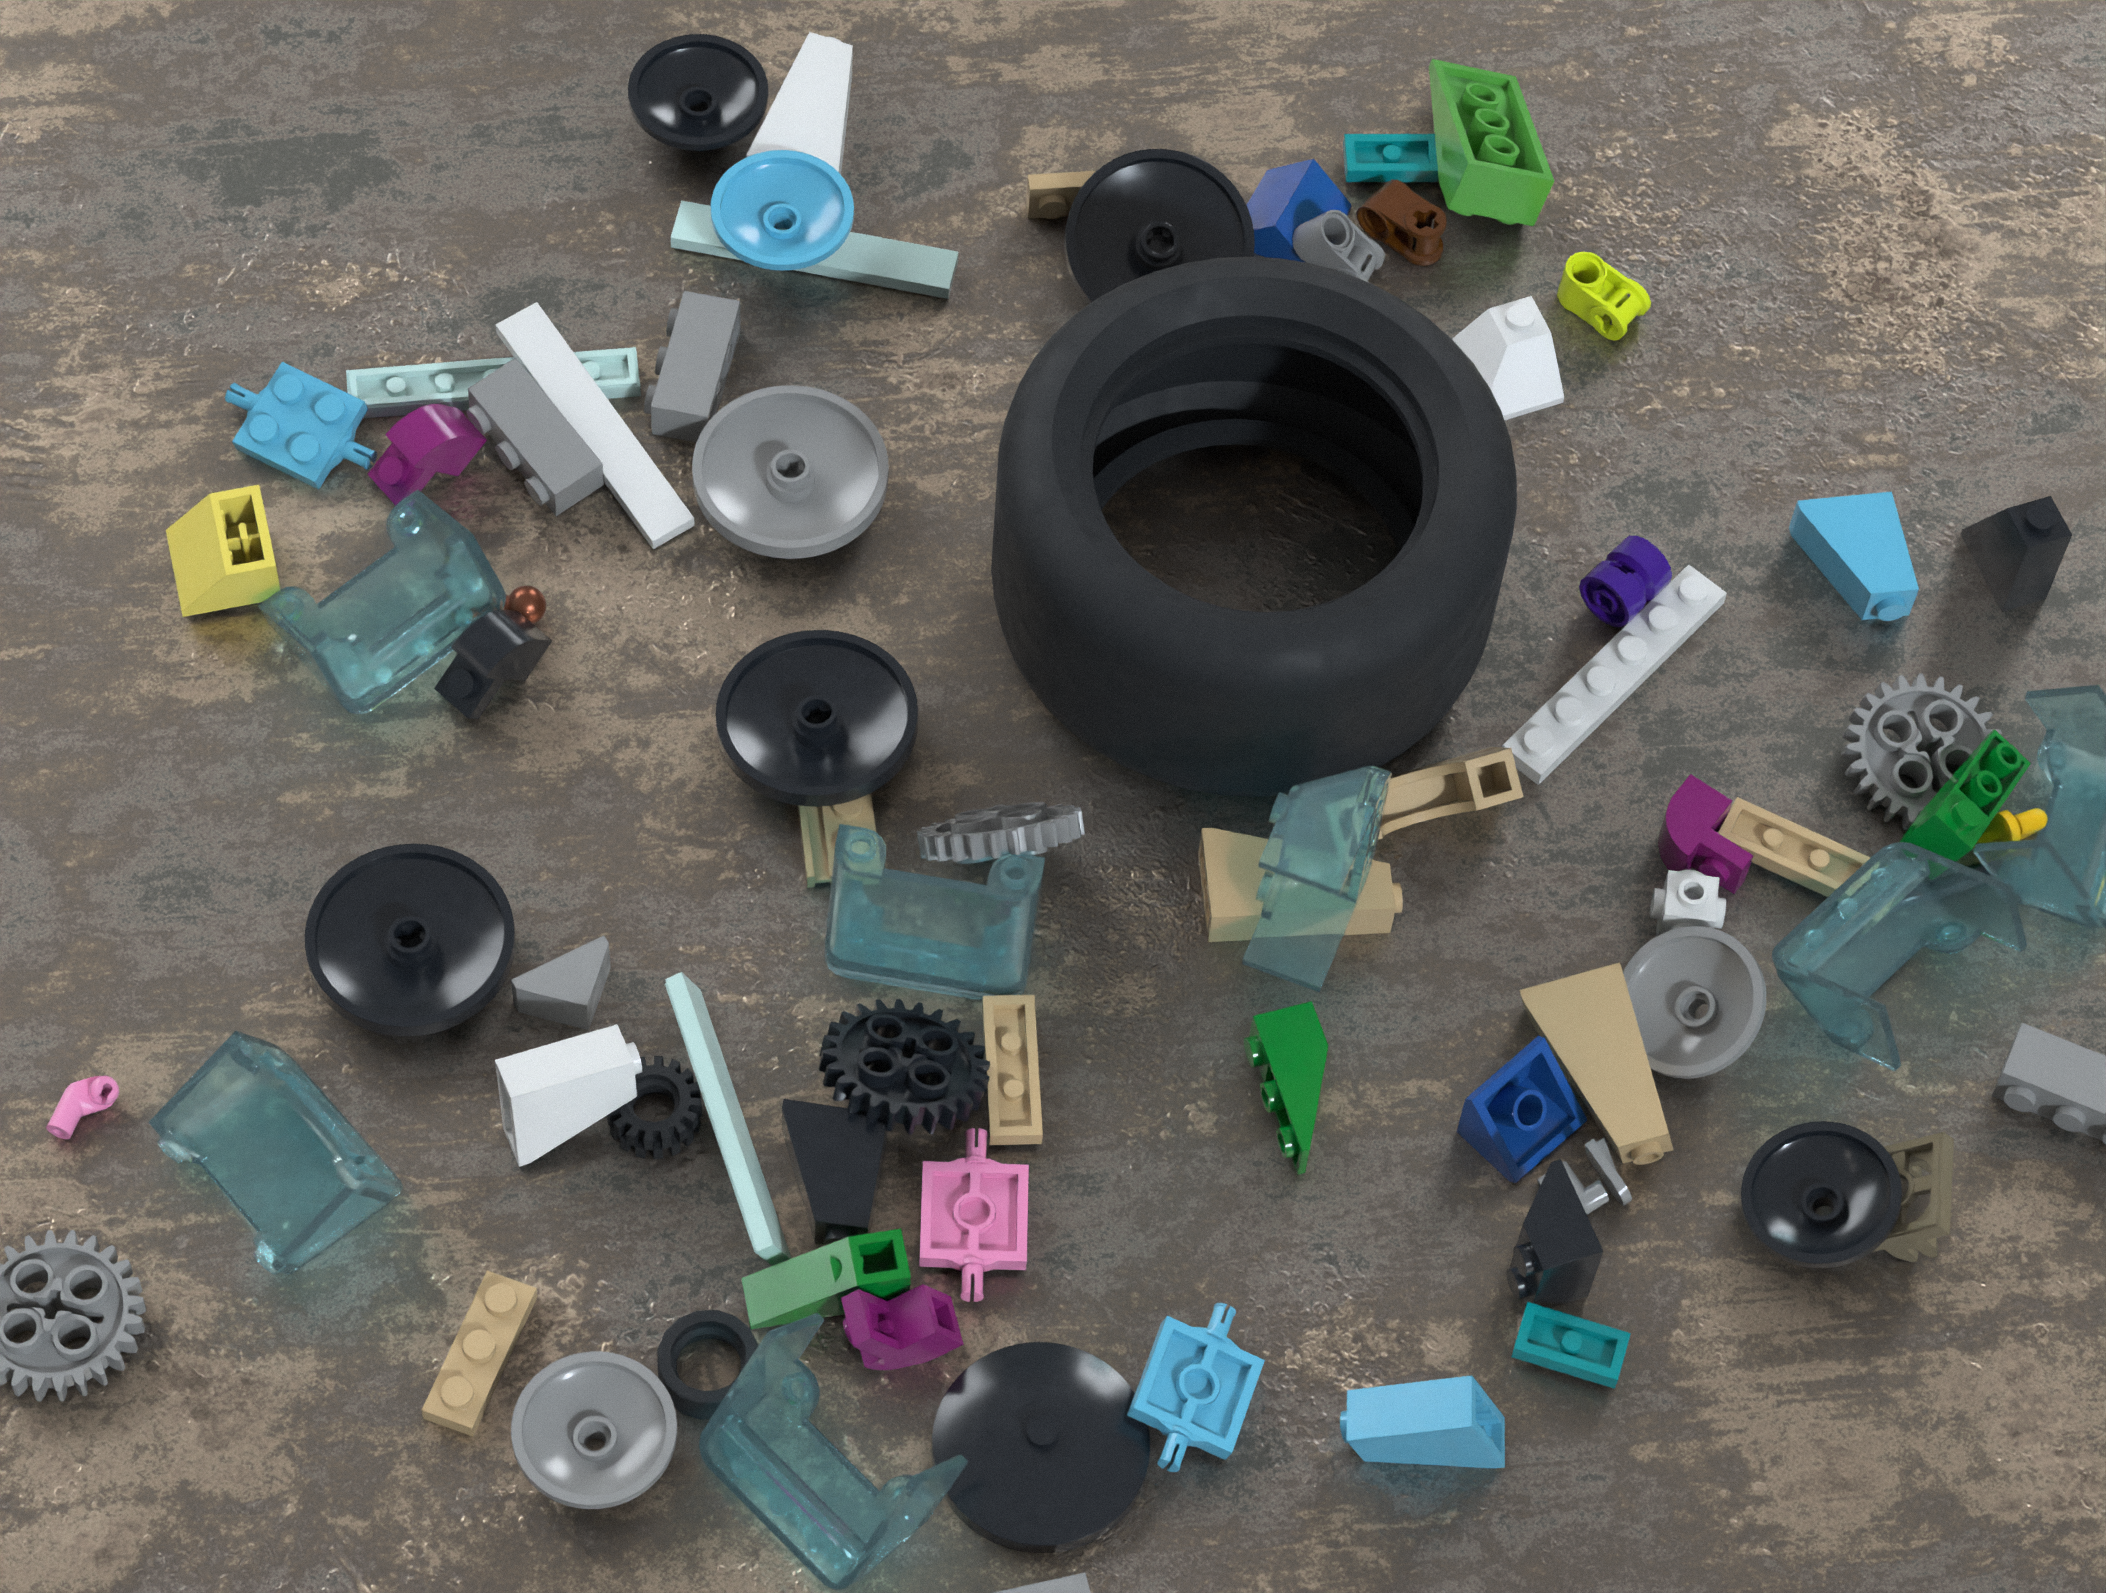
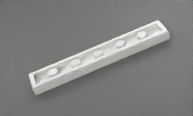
[496,302,694,549]

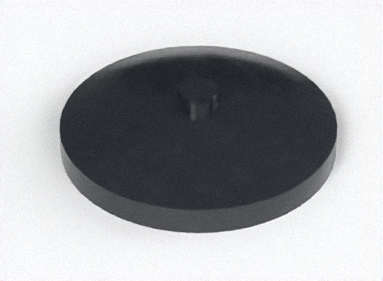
[1064,149,1255,305]
[715,630,918,807]
[304,843,516,1037]
[932,1342,1150,1553]

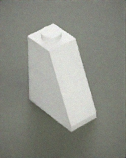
[495,1024,642,1167]

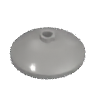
[1623,926,1766,1079]
[511,1351,677,1509]

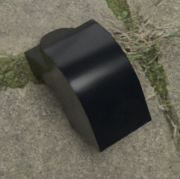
[434,610,552,720]

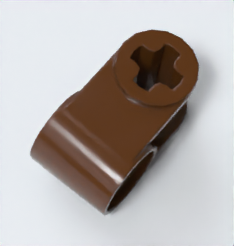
[1356,179,1447,266]

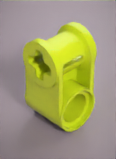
[1557,252,1651,341]

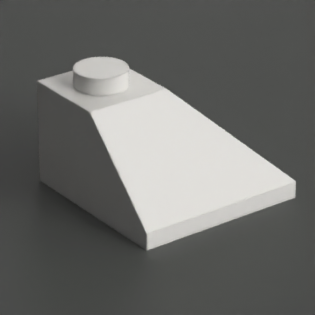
[1452,296,1564,420]

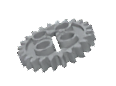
[1841,673,2002,830]
[917,802,1085,864]
[0,1230,147,1402]

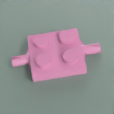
[919,1128,1029,1302]

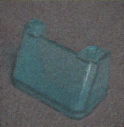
[258,489,506,715]
[824,824,1045,1000]
[148,1031,404,1275]

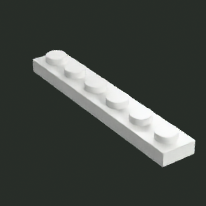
[1502,565,1727,785]

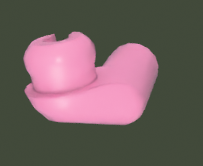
[46,1076,119,1139]

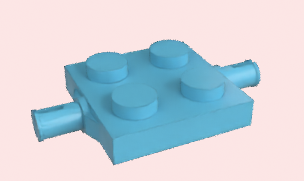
[225,362,377,489]
[1127,1303,1265,1472]

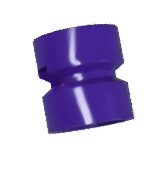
[1579,535,1672,627]

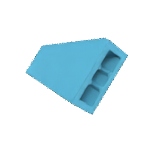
[1789,492,1919,621]
[1340,1375,1505,1469]

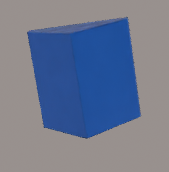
[1246,159,1352,262]
[1457,1036,1587,1183]

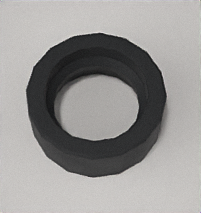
[657,1310,760,1420]

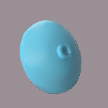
[711,150,854,271]

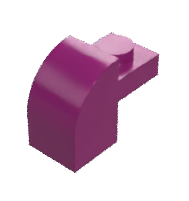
[368,404,487,508]
[1658,774,1753,894]
[841,1284,964,1370]

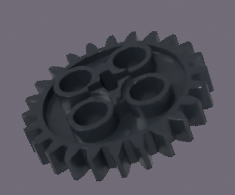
[818,999,990,1135]

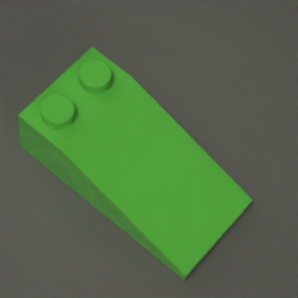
[1429,59,1554,226]

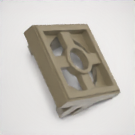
[1872,1132,1954,1262]

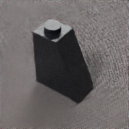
[1961,496,2072,612]
[782,1099,888,1246]

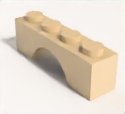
[1306,747,1524,852]

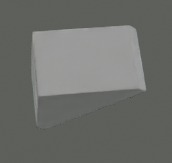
[511,935,611,1030]

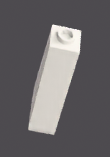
[747,32,853,174]

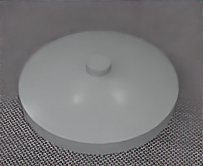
[692,385,889,559]

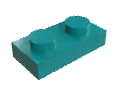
[1342,134,1439,182]
[1511,1302,1631,1389]

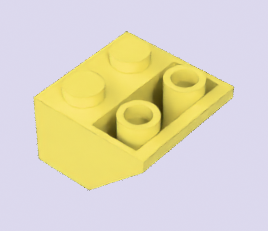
[166,485,282,617]

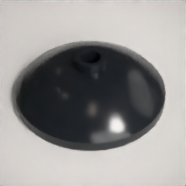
[628,34,769,151]
[1741,1121,1902,1268]

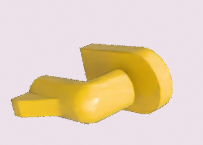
[1974,808,2048,858]

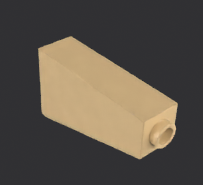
[1198,828,1403,942]
[1520,962,1673,1165]

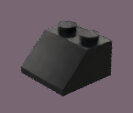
[1506,1159,1603,1308]

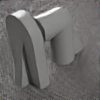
[1537,1138,1632,1214]

